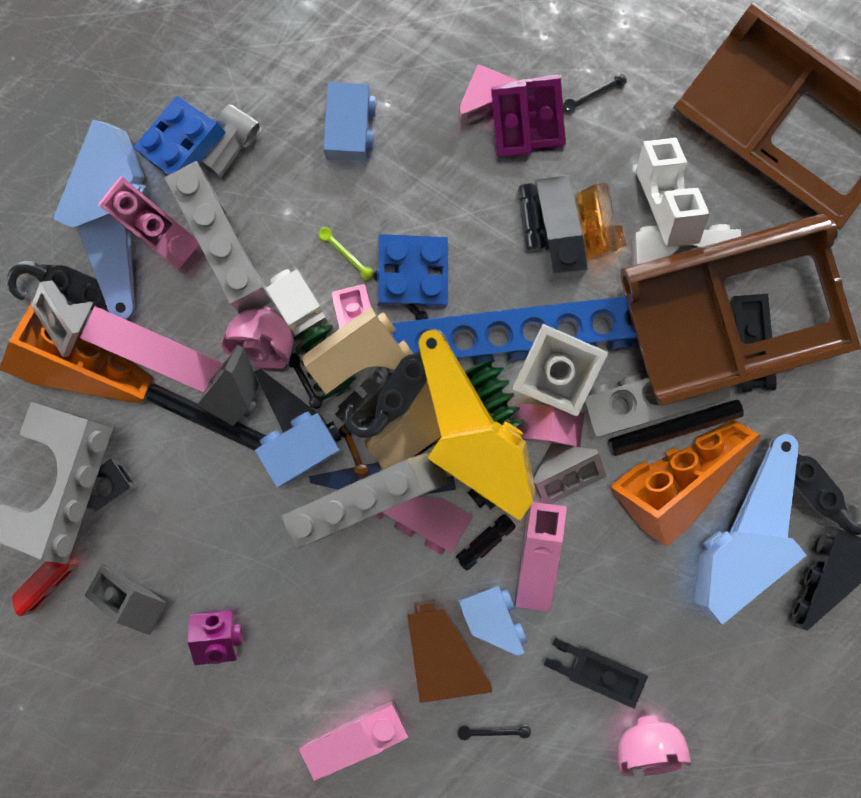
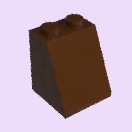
[407,600,493,703]

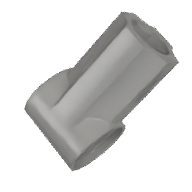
[200,104,260,177]

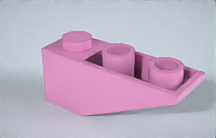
[98,176,199,269]
[374,497,473,555]
[515,502,567,612]

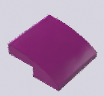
[491,74,566,156]

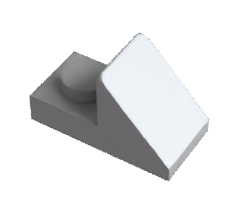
[31,280,93,357]

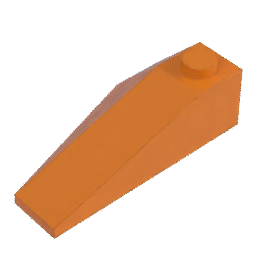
[0,300,152,404]
[610,420,760,547]

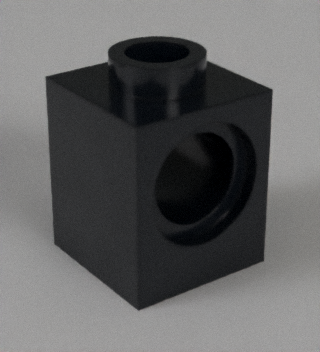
[86,459,138,512]

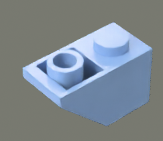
[458,584,527,656]

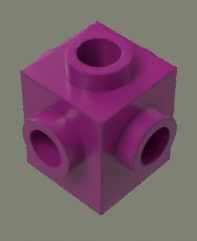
[188,610,243,666]

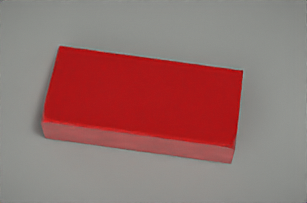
[12,555,79,616]

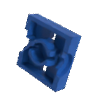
[133,96,226,175]
[377,234,448,308]

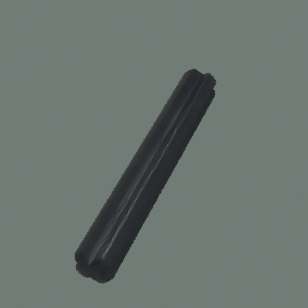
[145,384,266,451]
[609,399,744,456]

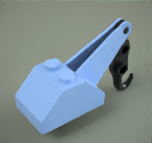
[6,119,147,319]
[694,434,861,625]

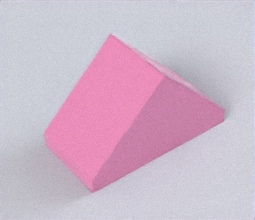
[458,64,519,124]
[514,404,585,447]

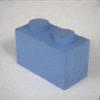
[323,82,377,161]
[255,412,342,488]

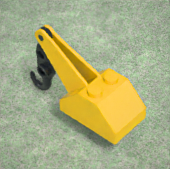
[344,329,535,521]

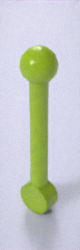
[319,227,374,281]

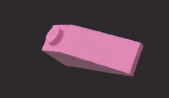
[299,699,409,781]

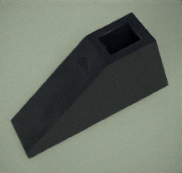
[792,528,861,631]

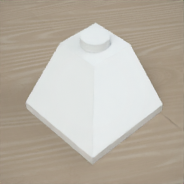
[513,324,608,416]

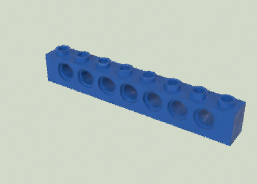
[392,296,638,365]

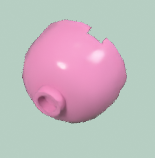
[222,307,294,371]
[618,716,691,776]

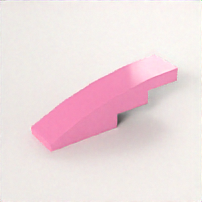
[80,306,222,392]

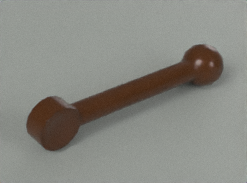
[339,424,370,479]

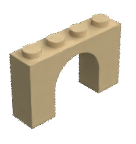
[301,307,441,470]

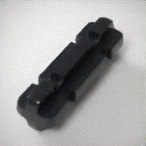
[518,183,545,251]
[456,514,516,571]

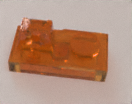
[577,183,627,260]

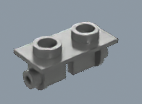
[335,367,392,436]

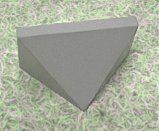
[533,444,607,504]

